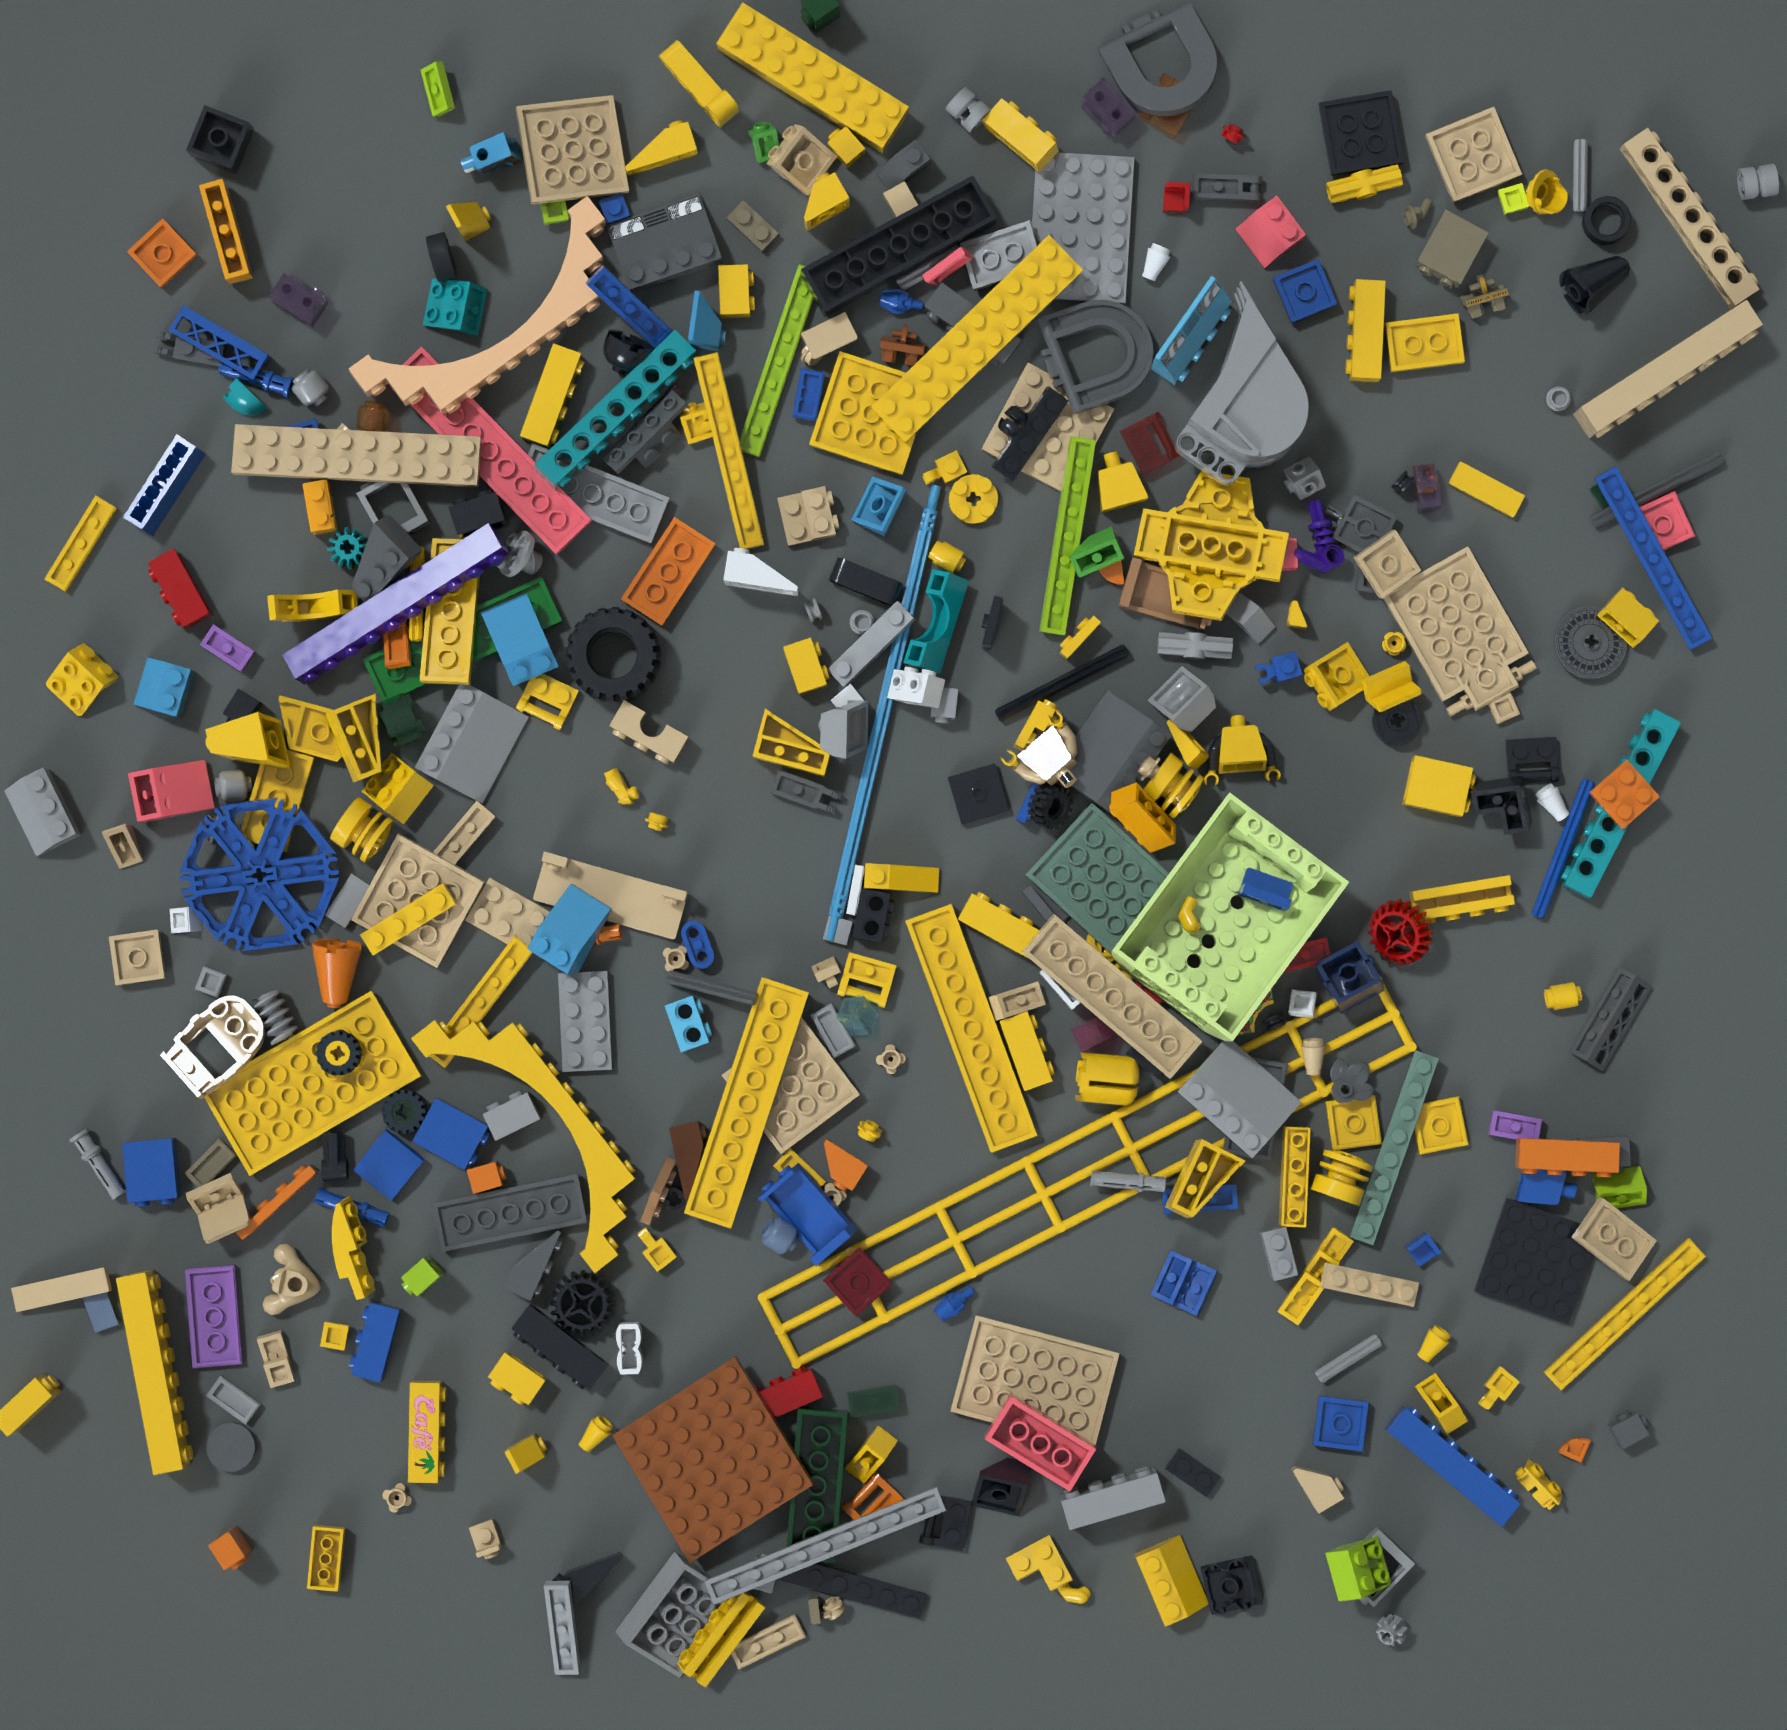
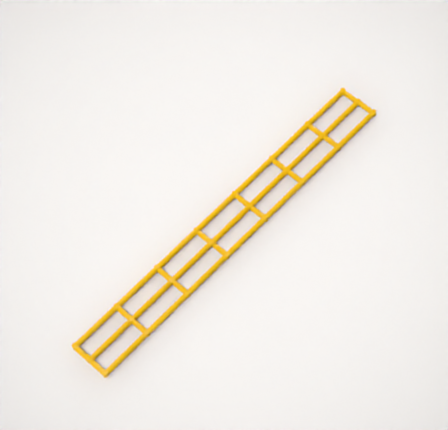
[758,978,1417,1369]

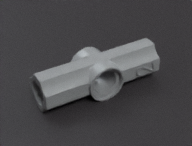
[1157,632,1233,660]

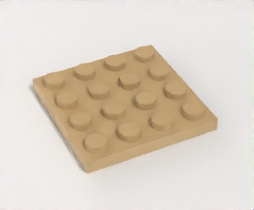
[516,95,629,205]
[981,363,1114,492]
[351,833,485,968]
[722,1017,860,1154]

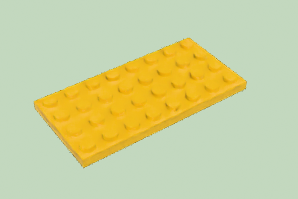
[204,991,422,1176]

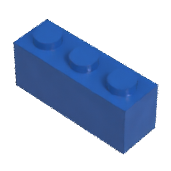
[349,1301,402,1383]

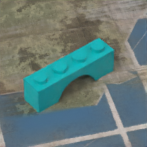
[903,569,969,675]

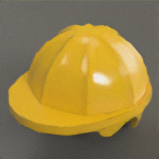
[1526,169,1568,215]

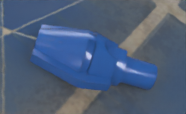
[879,289,923,314]
[933,1286,975,1321]

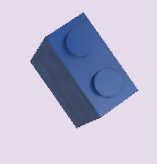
[412,1098,491,1170]
[122,1138,181,1207]

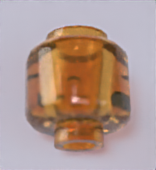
[356,400,389,432]

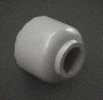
[292,369,329,406]
[214,769,252,803]

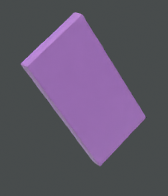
[185,1265,243,1368]

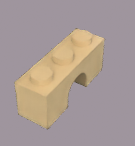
[609,700,689,765]

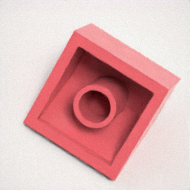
[1235,196,1306,269]

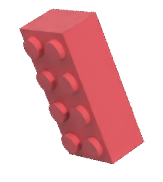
[985,1393,1096,1491]

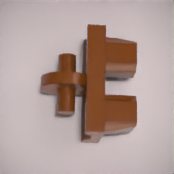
[880,324,926,366]

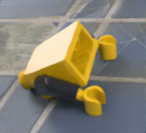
[1204,715,1281,786]

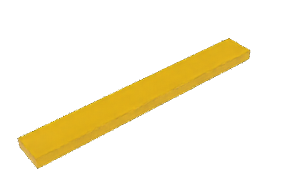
[694,352,764,549]
[1543,1238,1706,1391]

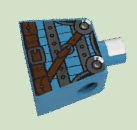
[461,132,523,175]

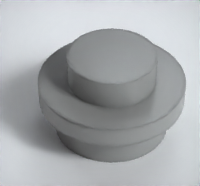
[1546,386,1571,411]
[850,610,874,635]

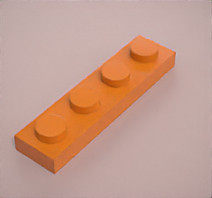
[236,1165,319,1240]

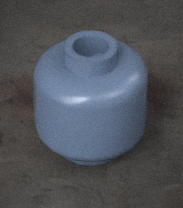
[760,1218,798,1254]

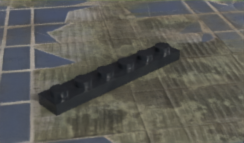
[778,1563,926,1619]

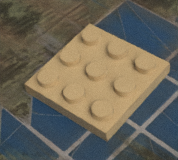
[1425,107,1522,203]

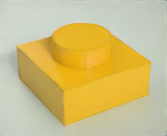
[320,1321,350,1351]

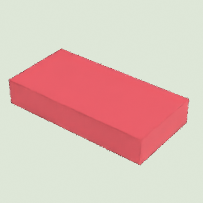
[922,247,973,285]

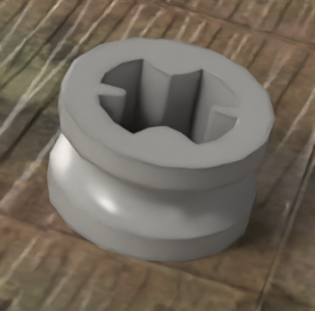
[803,598,823,623]

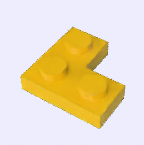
[1006,1535,1073,1592]

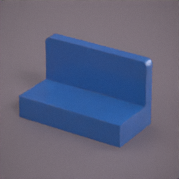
[1238,868,1293,911]

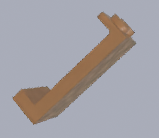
[1118,557,1212,631]

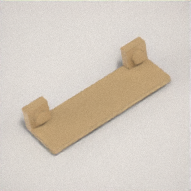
[533,851,688,939]

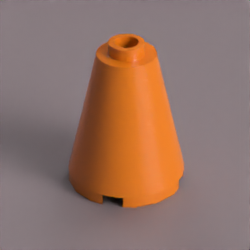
[312,938,362,1008]

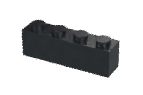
[511,1303,609,1390]

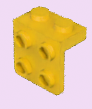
[46,643,119,716]

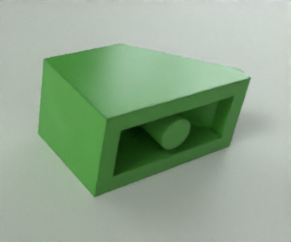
[1069,526,1124,578]

